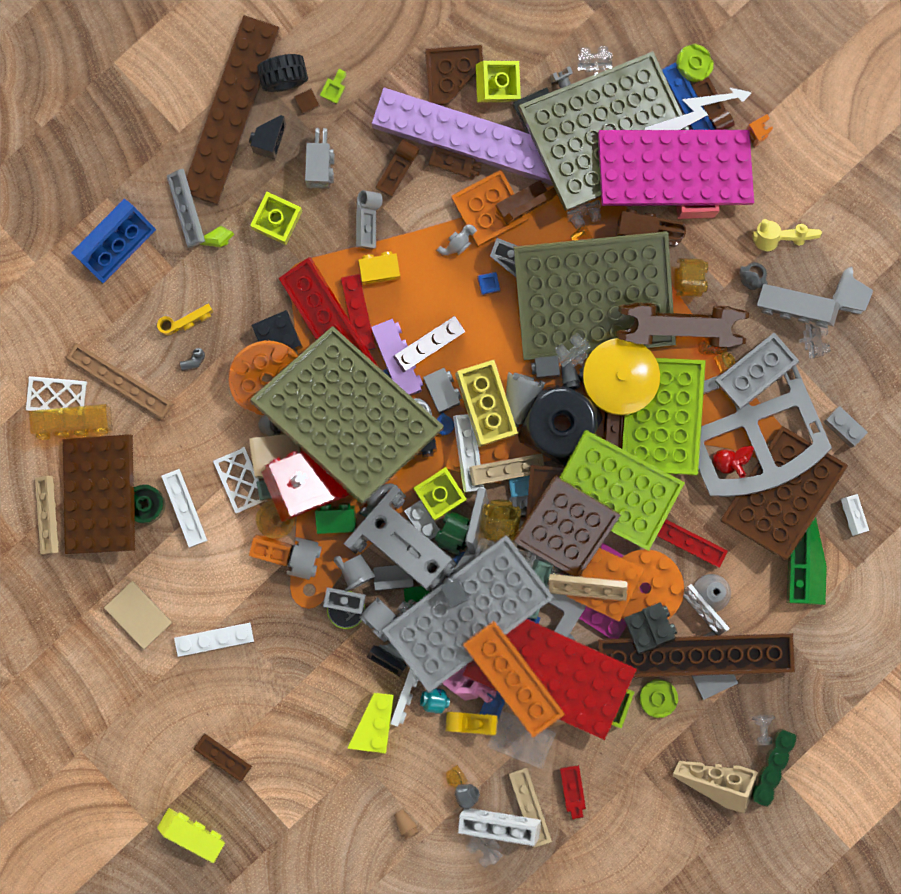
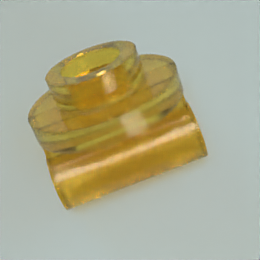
[714,351,736,374]
[446,765,468,788]

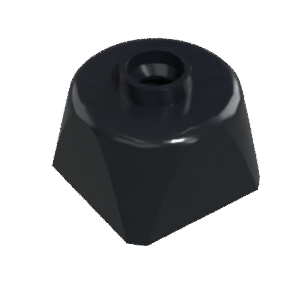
[518,384,603,467]

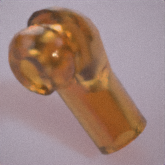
[698,341,727,354]

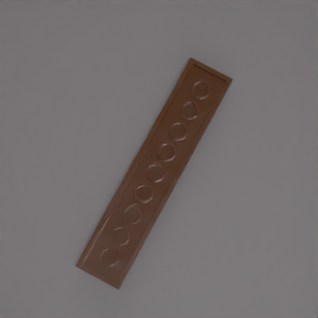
[187,15,280,205]

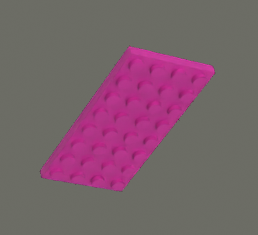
[598,130,754,206]

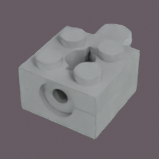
[305,128,335,189]

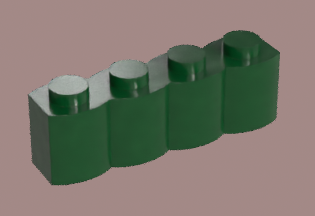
[751,729,796,807]

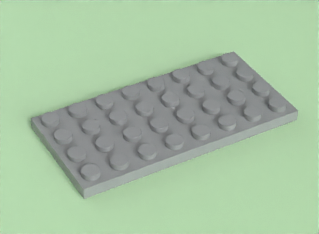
[382,535,554,693]

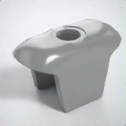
[832,267,873,314]

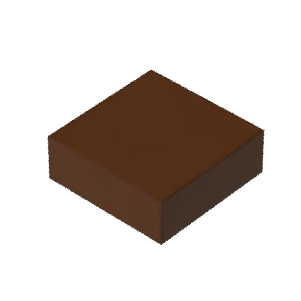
[294,89,320,114]

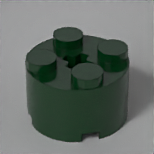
[134,484,165,524]
[435,512,471,556]

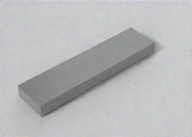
[167,169,205,248]

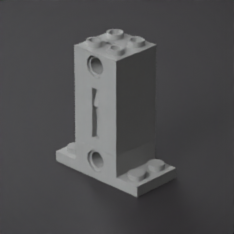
[344,485,456,593]

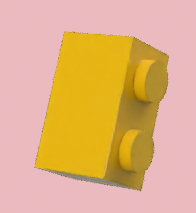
[359,251,400,285]

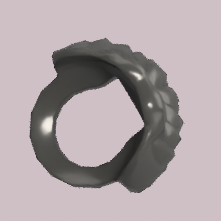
[740,262,768,290]

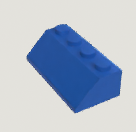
[71,198,156,284]

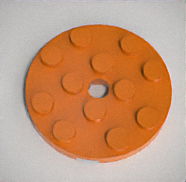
[228,341,298,415]
[621,549,684,621]

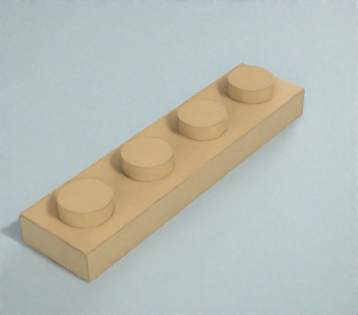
[469,454,544,486]
[35,476,59,554]
[549,574,628,601]
[508,767,552,848]

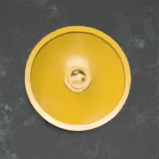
[583,338,660,415]

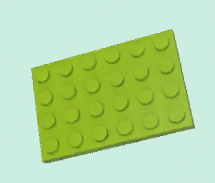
[622,358,706,476]
[560,430,685,551]

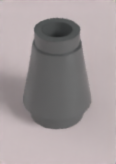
[561,361,581,390]

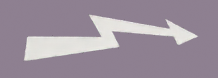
[645,88,752,130]

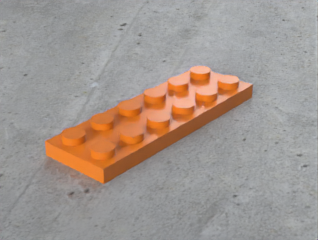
[463,621,565,738]

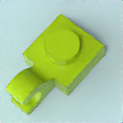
[320,69,346,104]

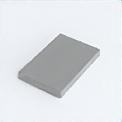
[466,487,489,554]
[692,631,738,700]

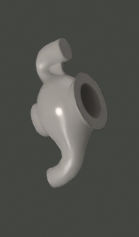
[436,224,477,256]
[359,483,398,517]

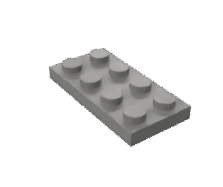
[715,333,799,410]

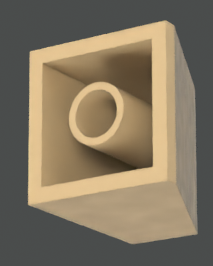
[249,434,301,479]

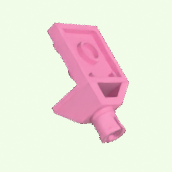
[442,664,497,703]

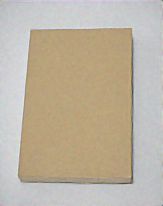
[104,581,172,650]

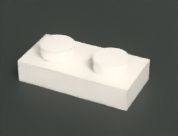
[841,494,869,536]
[404,501,439,540]

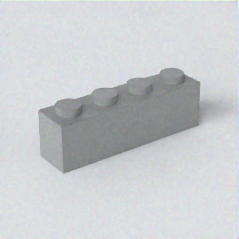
[757,284,840,328]

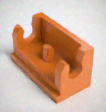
[746,114,773,148]
[249,534,293,566]

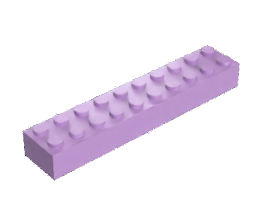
[372,88,553,185]

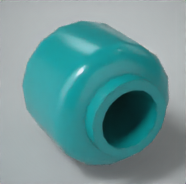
[420,688,450,714]

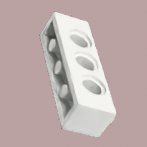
[458,808,541,846]

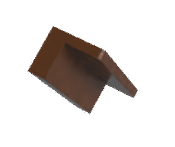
[496,180,557,224]

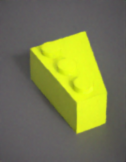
[348,693,394,753]
[157,808,225,863]

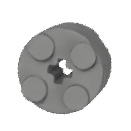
[286,537,322,580]
[359,597,398,642]

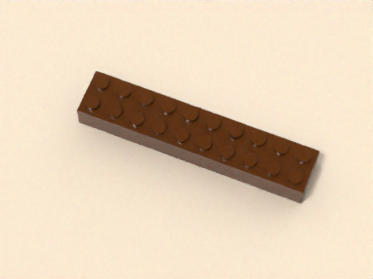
[598,633,795,677]

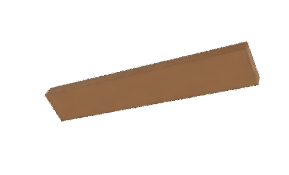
[66,343,173,420]

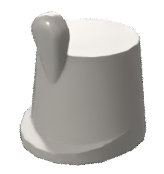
[333,555,375,591]

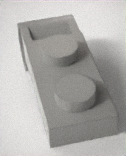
[356,190,383,250]

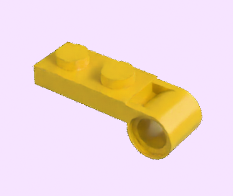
[157,303,214,336]
[445,712,497,735]

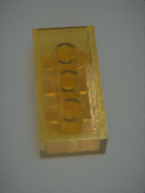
[29,404,113,440]

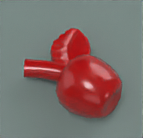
[712,446,754,478]

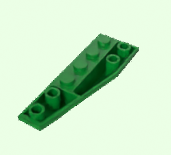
[787,517,827,605]

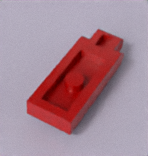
[560,765,586,820]

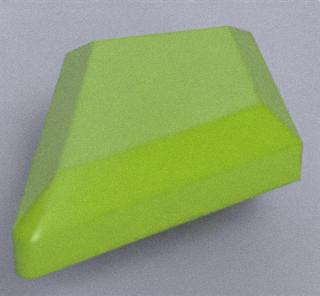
[200,226,234,247]

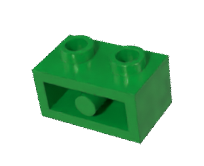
[315,503,357,534]

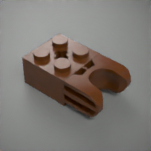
[616,209,686,246]

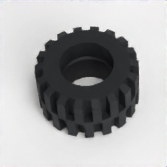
[257,54,308,92]

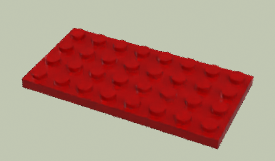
[463,619,637,740]

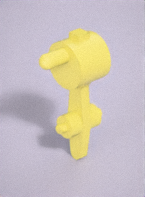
[752,219,822,251]

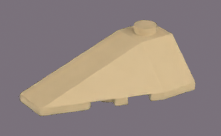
[673,761,758,814]

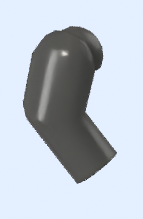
[180,348,205,371]

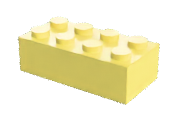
[455,360,518,447]

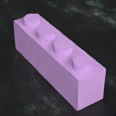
[371,319,424,396]

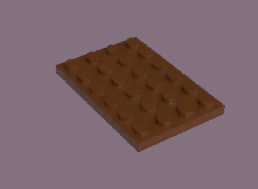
[721,426,848,562]
[63,434,135,554]

